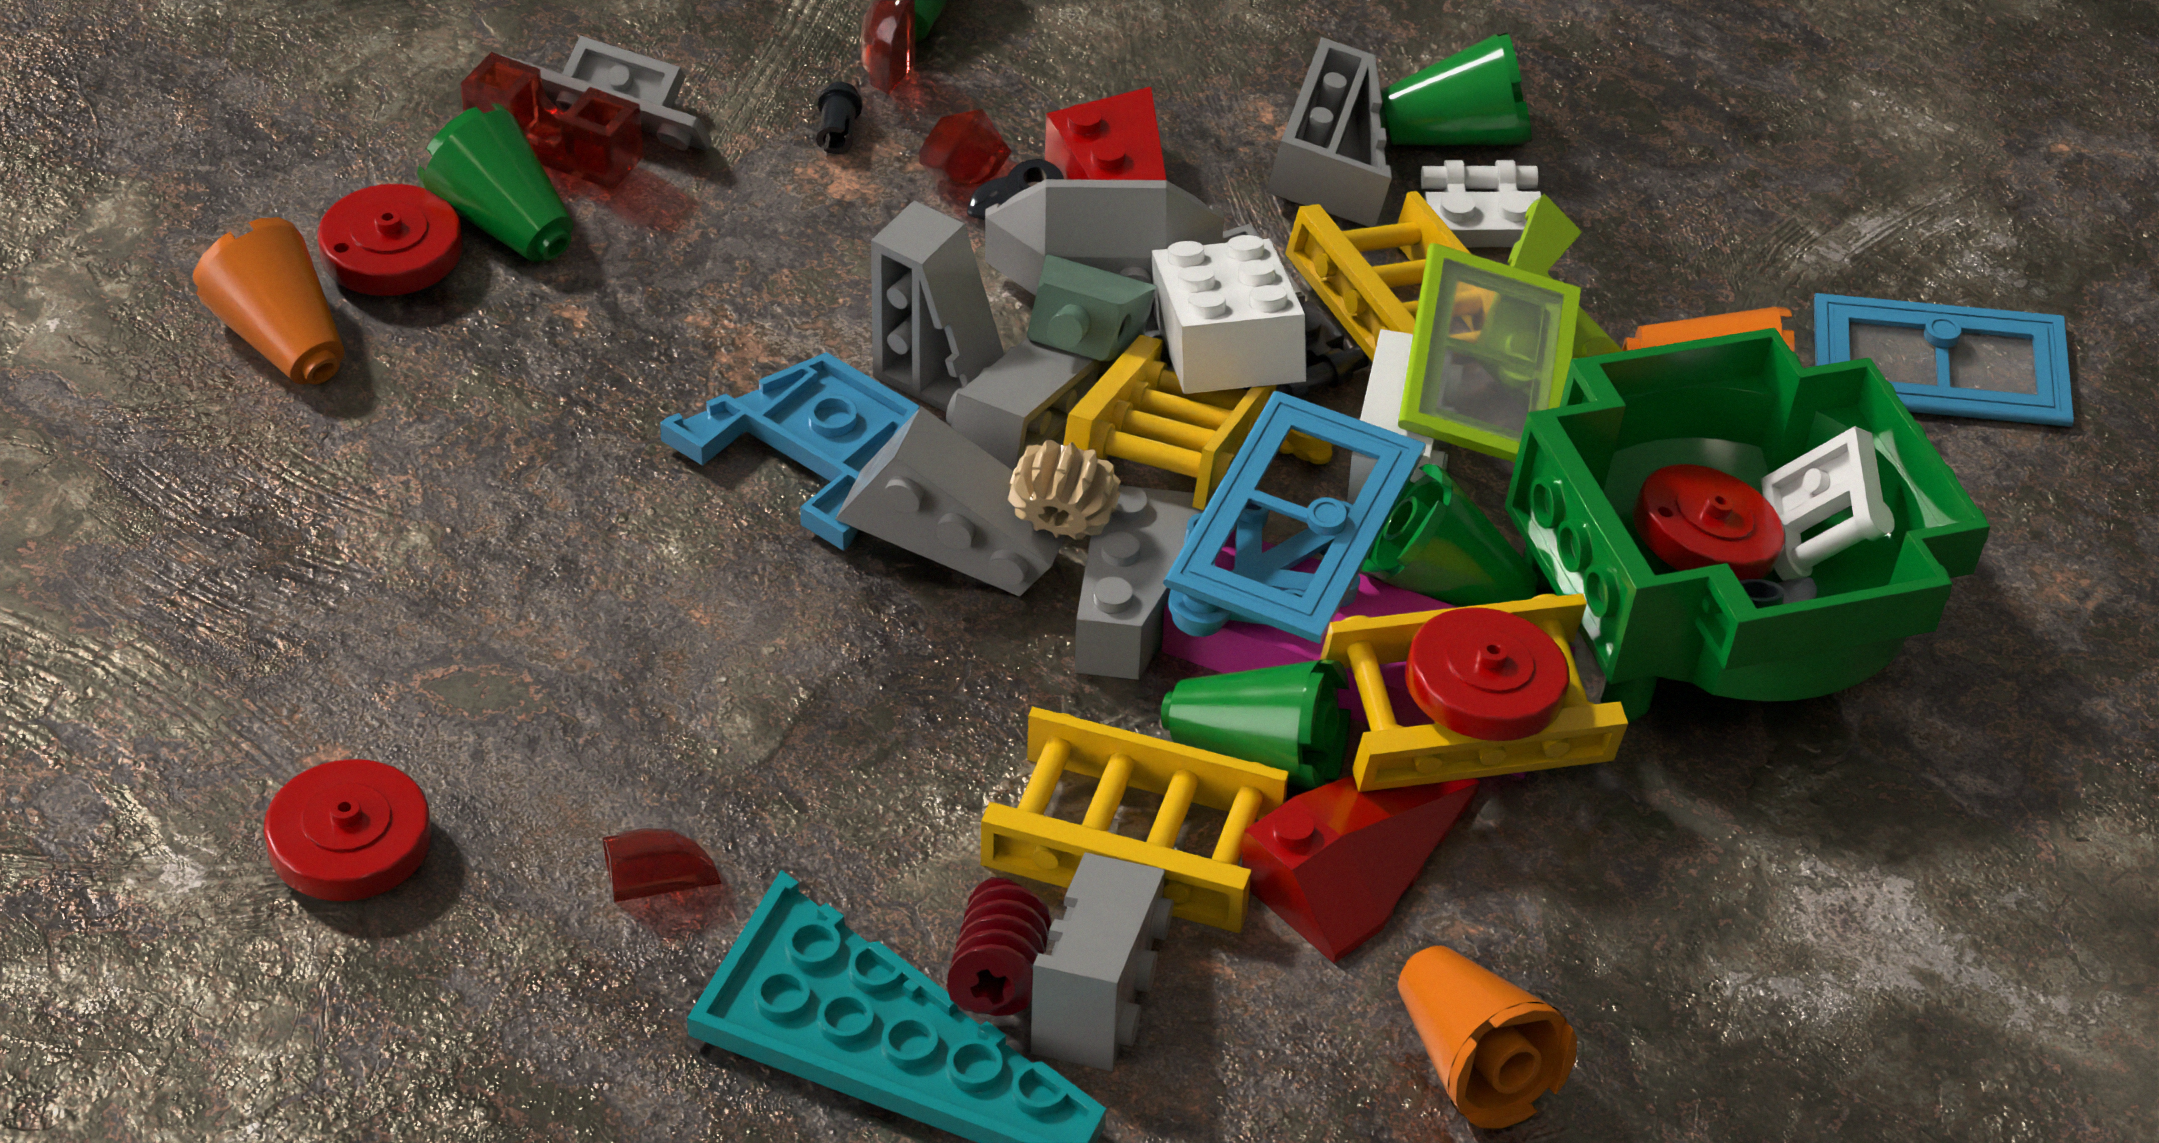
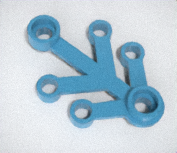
[1168,489,1361,637]

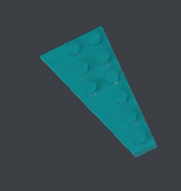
[687,870,1106,1143]

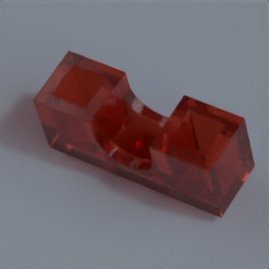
[460,52,643,191]

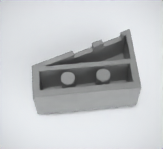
[1266,37,1392,227]
[871,200,1004,412]
[946,338,1100,470]
[1074,485,1204,680]
[1031,852,1174,1072]

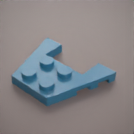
[660,352,920,551]

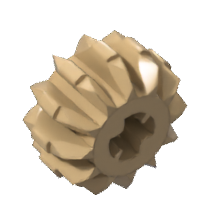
[1008,440,1121,540]

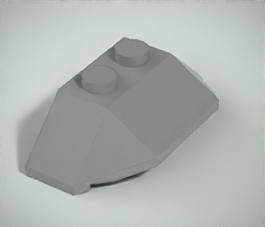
[985,179,1224,296]

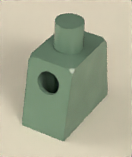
[1026,254,1156,361]

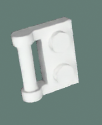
[1761,426,1894,581]

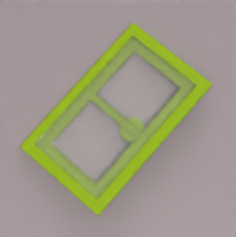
[1398,243,1581,463]

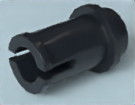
[816,82,863,154]

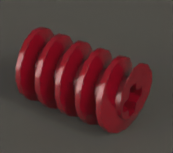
[946,877,1052,1016]

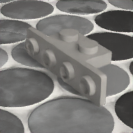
[494,36,712,151]

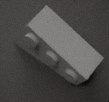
[835,406,1066,597]

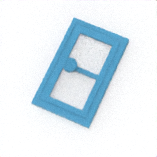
[1814,293,2074,427]

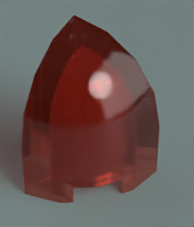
[859,0,915,95]
[919,109,1012,188]
[602,828,722,903]

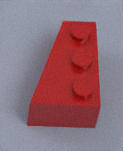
[1045,86,1166,180]

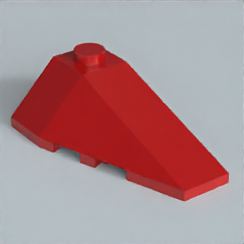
[1241,775,1480,964]

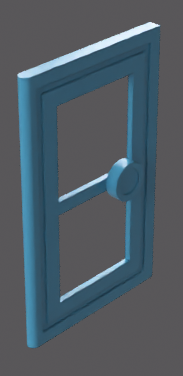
[1163,391,1426,644]

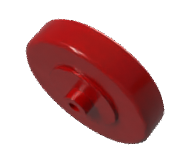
[317,184,463,296]
[1632,464,1786,581]
[1405,607,1570,741]
[264,759,432,901]

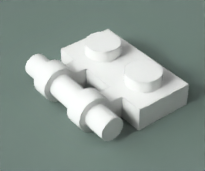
[1421,160,1541,247]

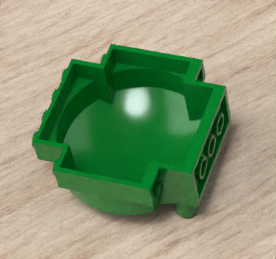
[1505,328,1991,723]

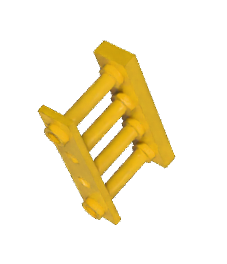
[1285,191,1495,362]
[1063,334,1277,510]
[1320,593,1628,792]
[980,706,1289,934]

